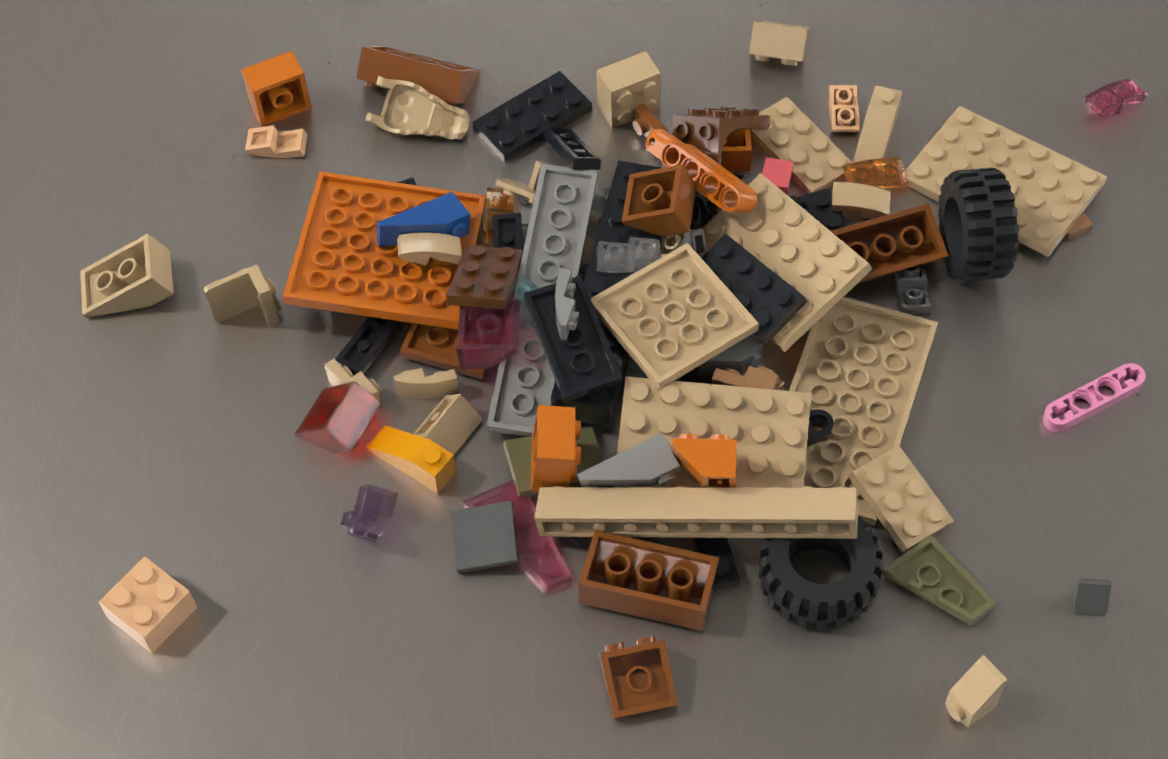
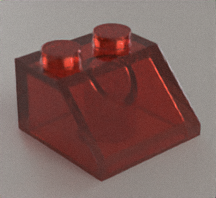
[294,381,381,454]

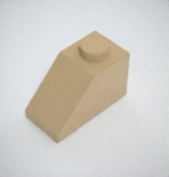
[945,655,1007,728]

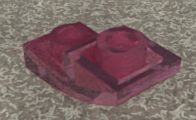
[1083,78,1147,117]

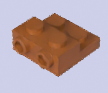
[599,635,678,719]

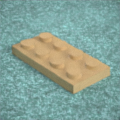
[750,97,856,194]

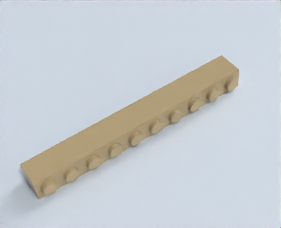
[534,486,858,539]

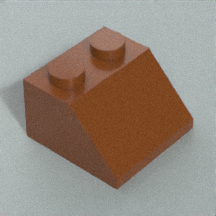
[622,164,697,237]

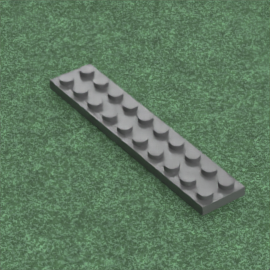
[487,164,598,437]

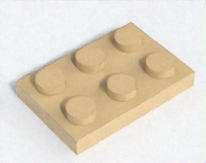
[848,445,954,553]

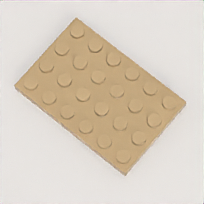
[900,106,1107,257]
[703,173,872,352]
[613,376,811,488]

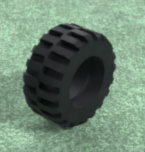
[938,167,1019,282]
[759,516,884,630]

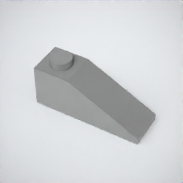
[577,433,680,486]

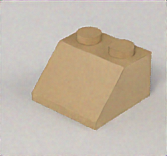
[749,20,810,66]

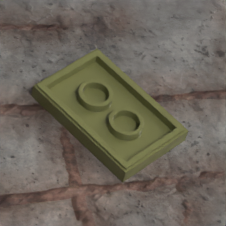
[503,426,603,498]

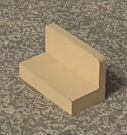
[414,394,482,455]

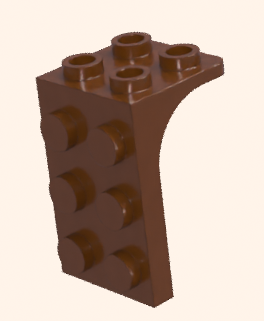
[672,107,770,165]

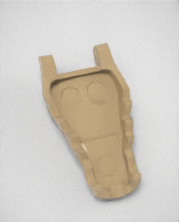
[365,76,470,140]

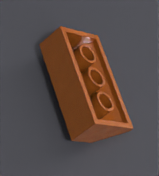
[356,45,480,107]
[831,203,948,284]
[578,530,719,631]

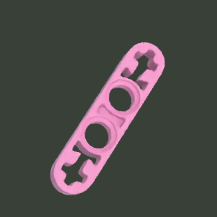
[1042,363,1146,432]

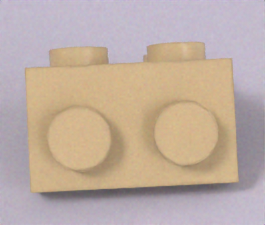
[203,264,281,327]

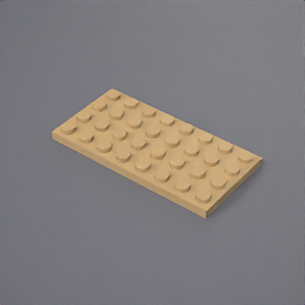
[789,297,938,526]

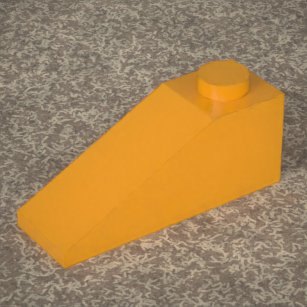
[366,425,457,494]

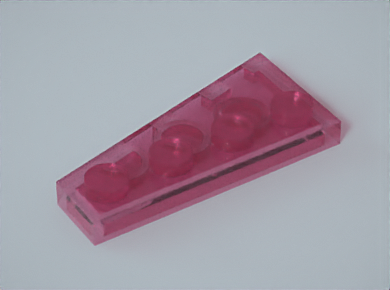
[463,480,572,594]

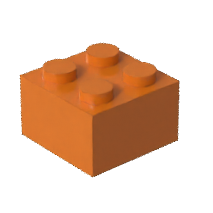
[241,51,312,127]
[531,405,581,492]

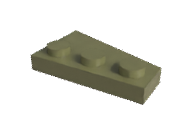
[882,535,997,626]

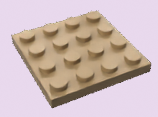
[590,243,759,390]

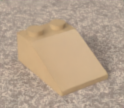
[80,234,174,318]

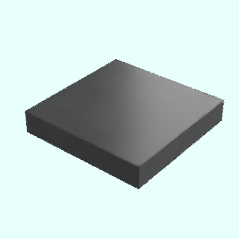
[451,500,520,573]

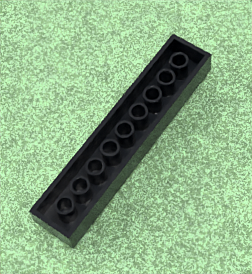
[551,160,661,427]

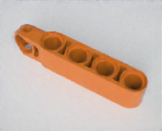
[645,129,757,213]

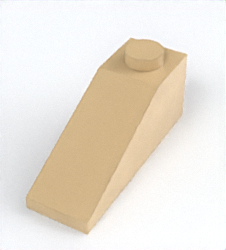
[853,85,903,174]

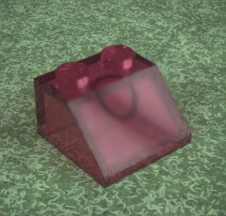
[456,299,521,369]

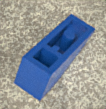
[377,192,470,246]

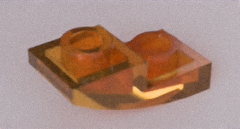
[843,157,908,188]
[482,187,514,238]

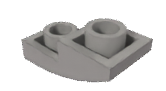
[555,268,579,340]

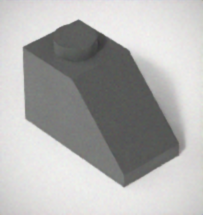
[694,334,764,376]

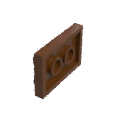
[447,245,523,309]

